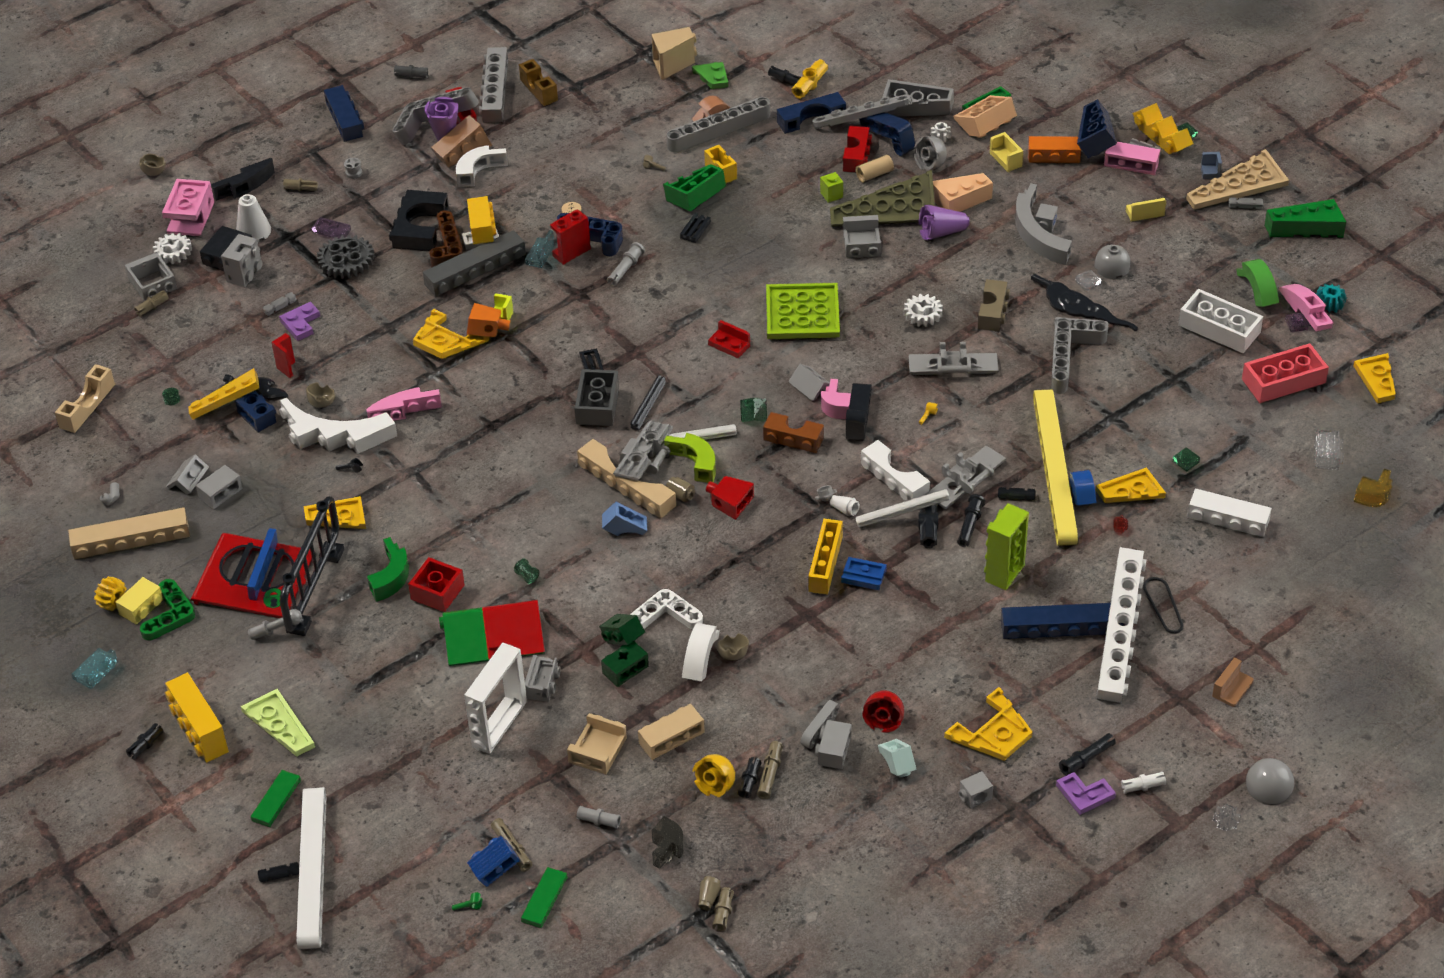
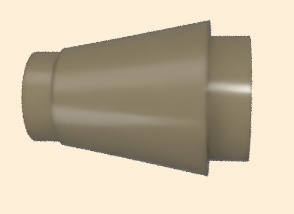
[698,876,721,911]

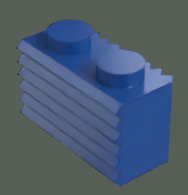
[467,835,520,887]

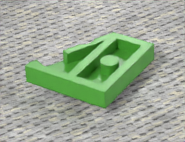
[692,62,728,89]

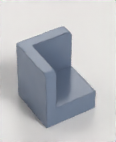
[1201,152,1222,179]

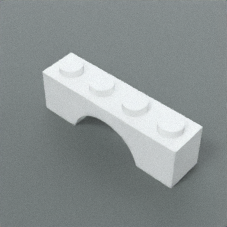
[861,440,930,501]

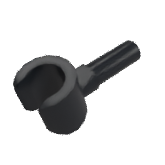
[336,458,363,473]

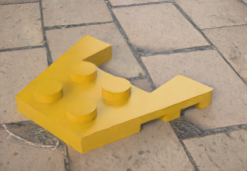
[413,309,489,359]
[944,687,1033,761]

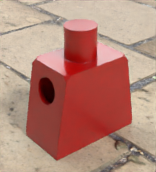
[706,476,754,520]

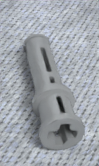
[607,242,645,286]

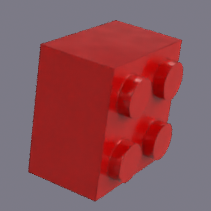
[408,557,465,612]

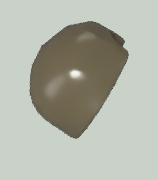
[139,153,166,176]
[306,382,335,408]
[717,633,749,661]

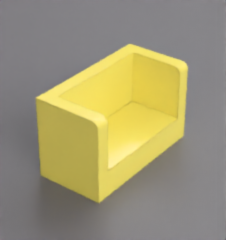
[990,132,1023,172]

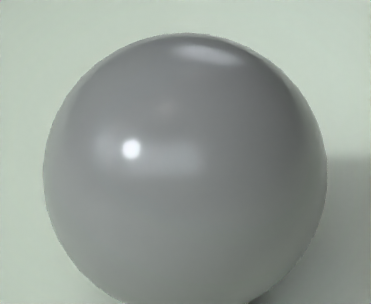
[1246,758,1294,804]

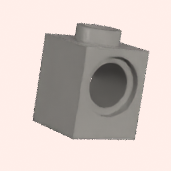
[958,771,993,809]

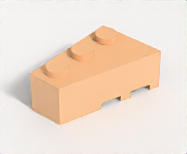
[933,173,993,212]

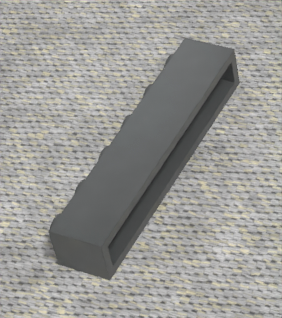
[423,230,526,297]

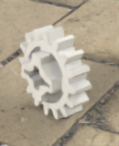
[153,233,192,264]
[904,294,943,327]

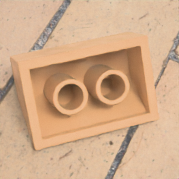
[953,95,1017,138]

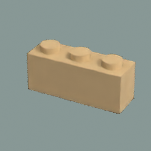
[638,704,705,760]

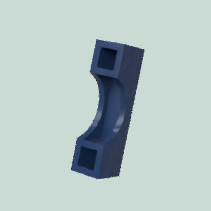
[777,92,846,134]

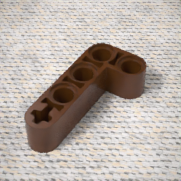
[429,211,463,267]

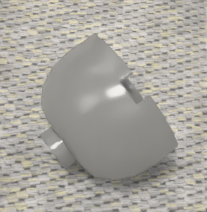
[914,136,947,171]
[1094,245,1131,279]

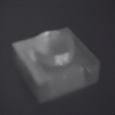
[1075,269,1101,291]

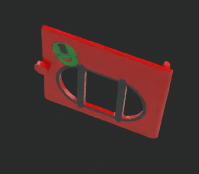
[190,533,315,618]

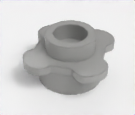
[815,485,837,501]

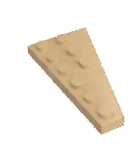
[1186,149,1289,210]

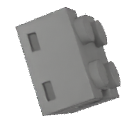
[221,234,263,287]

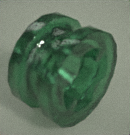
[162,387,180,406]

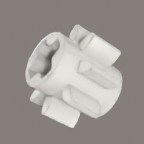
[931,122,951,143]

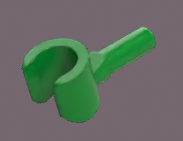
[452,892,483,911]

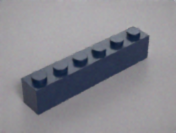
[1001,603,1125,639]

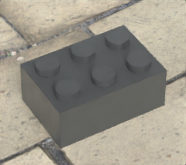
[575,369,619,426]

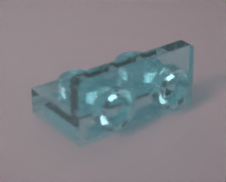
[71,648,118,689]

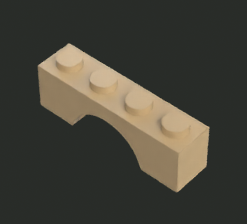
[55,364,115,433]

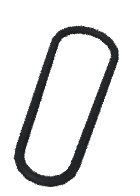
[1143,577,1184,633]

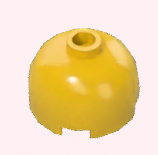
[693,754,735,797]

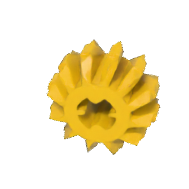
[94,576,127,611]

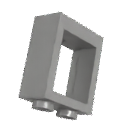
[125,252,177,301]

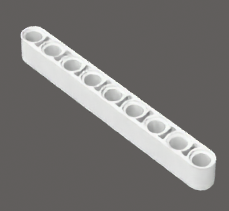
[297,787,326,950]

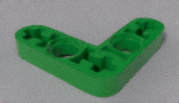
[140,579,195,641]

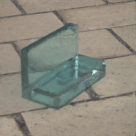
[525,230,555,268]

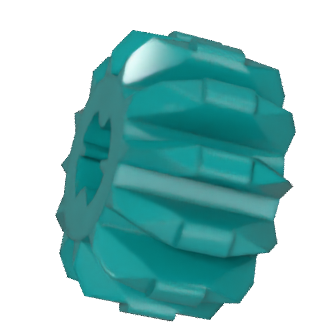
[1316,284,1347,313]

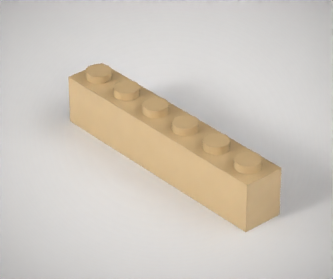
[68,508,190,559]

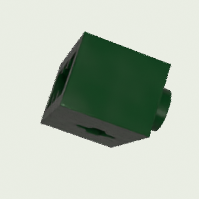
[599,614,646,645]
[601,641,649,687]

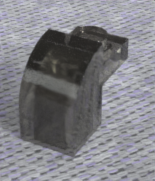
[651,816,684,869]

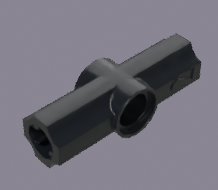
[918,494,938,548]

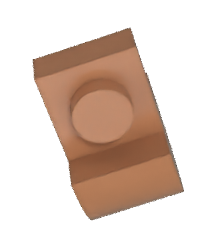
[692,96,731,121]

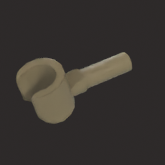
[643,155,666,171]

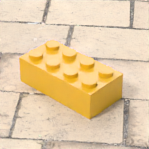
[165,672,229,763]

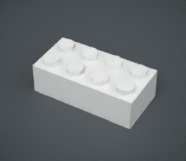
[1179,289,1263,353]

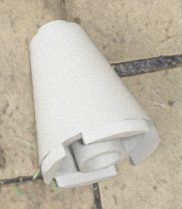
[236,194,271,242]

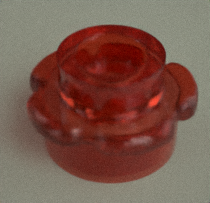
[1113,515,1128,534]

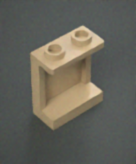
[567,713,627,774]

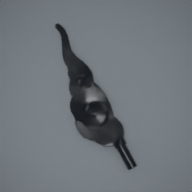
[1031,274,1138,331]

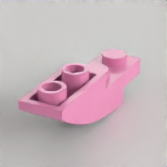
[1278,284,1333,331]
[366,387,442,421]

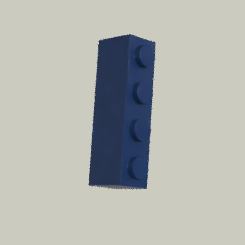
[324,85,365,142]

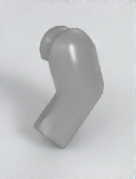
[100,482,120,506]

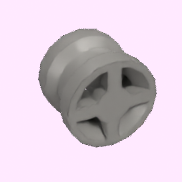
[344,158,362,179]

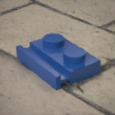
[841,557,887,590]

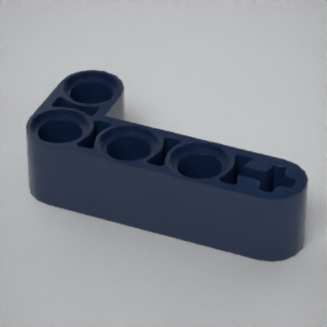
[859,112,916,156]
[557,213,623,257]

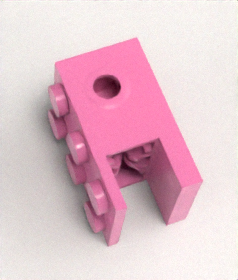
[162,179,214,236]

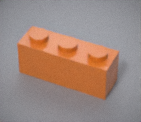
[1028,136,1081,163]

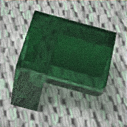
[740,398,767,422]

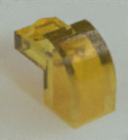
[1354,469,1393,507]

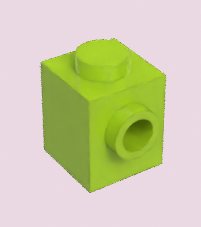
[820,172,843,203]

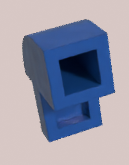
[1068,470,1096,505]

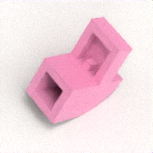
[821,379,851,420]

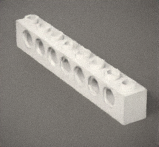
[1096,547,1147,703]

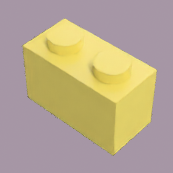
[116,577,164,625]

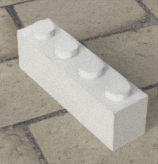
[1187,488,1272,537]

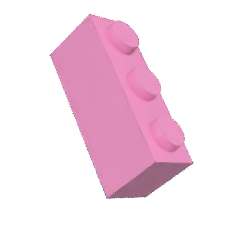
[1104,142,1160,176]

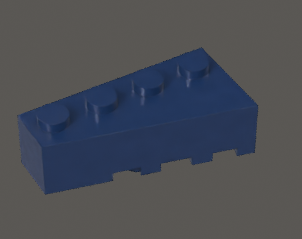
[1077,99,1117,158]

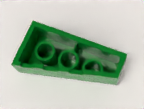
[1264,199,1346,238]

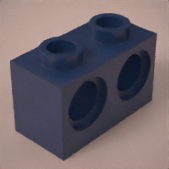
[235,390,276,433]

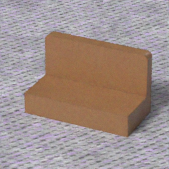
[1212,657,1254,707]

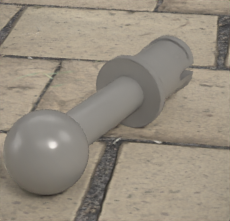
[248,609,302,640]

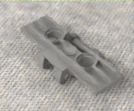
[909,342,998,375]
[613,421,673,481]
[926,446,1006,509]

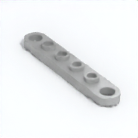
[812,95,912,129]

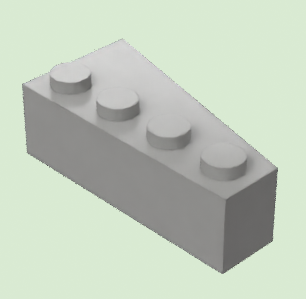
[882,79,954,117]

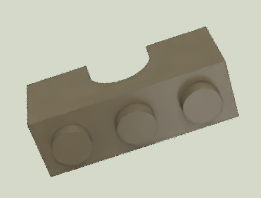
[978,279,1010,331]

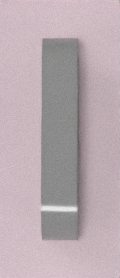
[800,700,840,749]

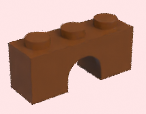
[763,412,824,453]

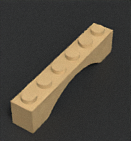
[577,439,676,519]

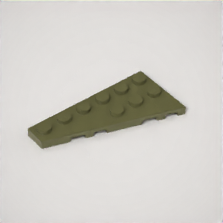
[830,170,935,227]

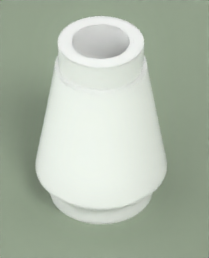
[830,495,860,516]

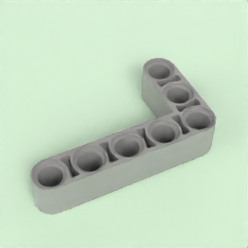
[392,87,479,145]
[1051,318,1108,394]

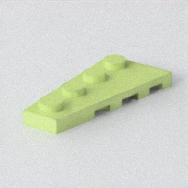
[241,689,315,757]

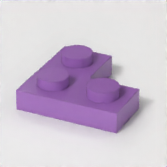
[279,302,320,341]
[1056,772,1116,815]

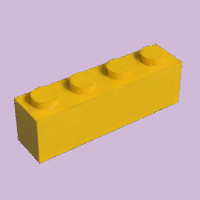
[467,196,497,245]
[808,519,843,595]

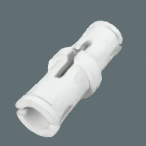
[1121,771,1166,794]

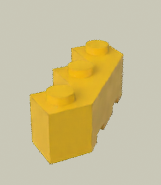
[1132,103,1194,154]

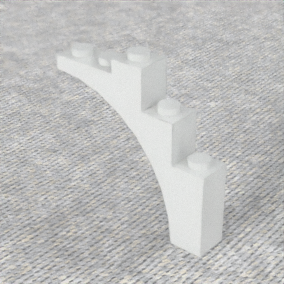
[279,398,397,454]

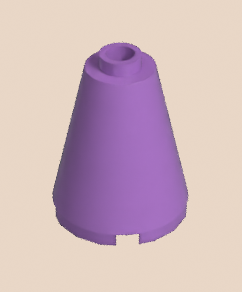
[425,97,459,141]
[919,205,970,240]

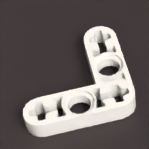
[630,589,703,629]

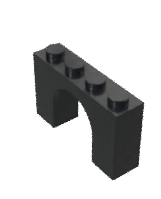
[389,190,449,251]

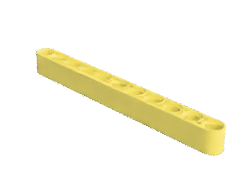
[1033,389,1078,546]

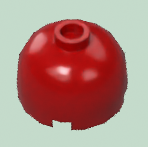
[862,690,904,733]

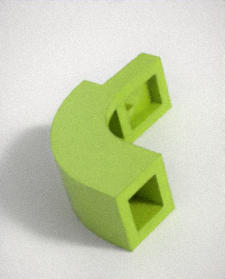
[664,433,716,483]

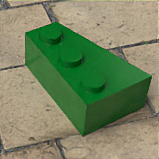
[663,164,726,211]

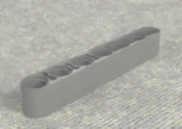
[667,97,770,152]

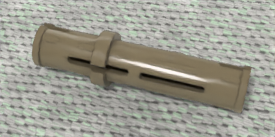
[757,741,783,799]
[491,818,533,872]

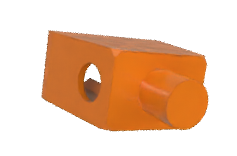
[467,303,511,337]

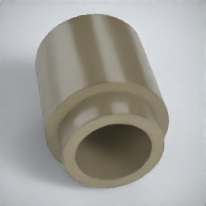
[666,477,695,502]

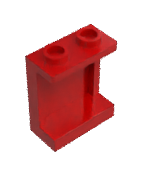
[550,209,591,265]

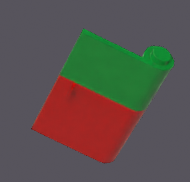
[439,600,545,666]

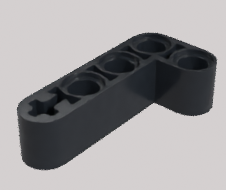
[846,383,872,441]

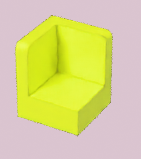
[494,293,513,320]

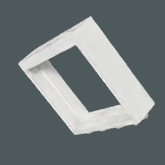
[464,642,527,754]

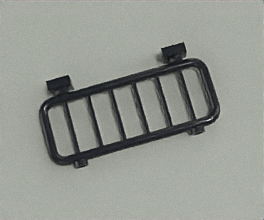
[280,496,344,636]

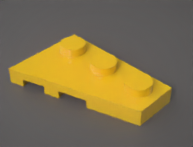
[1353,353,1396,403]
[1095,467,1166,503]
[303,496,366,529]

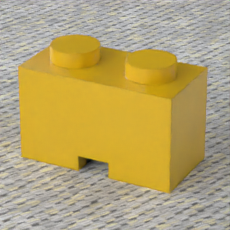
[704,145,737,183]

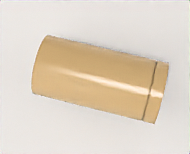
[856,155,894,182]

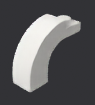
[456,145,508,188]
[682,623,720,681]

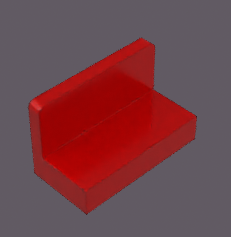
[271,333,295,378]

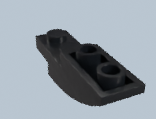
[211,158,275,201]

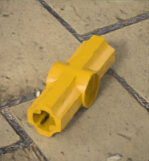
[792,59,828,99]

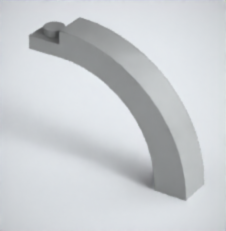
[1015,183,1072,265]

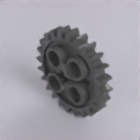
[317,234,375,279]

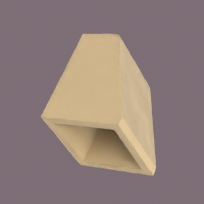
[651,27,697,80]

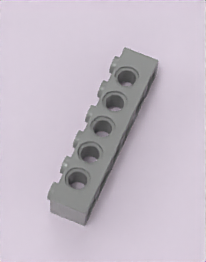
[479,47,508,123]

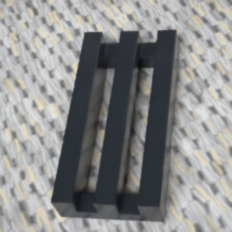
[680,213,711,243]
[579,348,604,370]

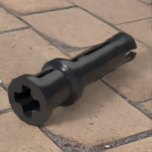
[957,494,986,547]
[1059,733,1116,776]

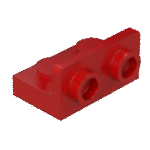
[708,320,750,359]

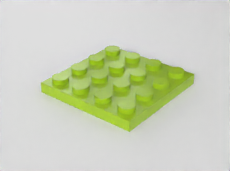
[766,283,840,339]

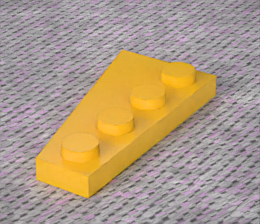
[188,368,260,420]

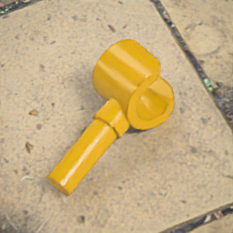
[919,402,938,425]

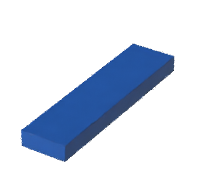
[247,528,278,600]

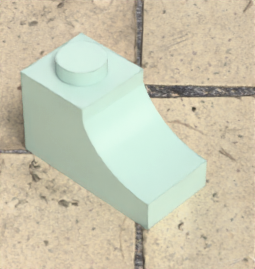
[878,739,917,777]

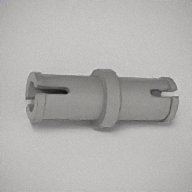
[577,806,621,829]

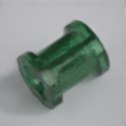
[514,558,540,584]

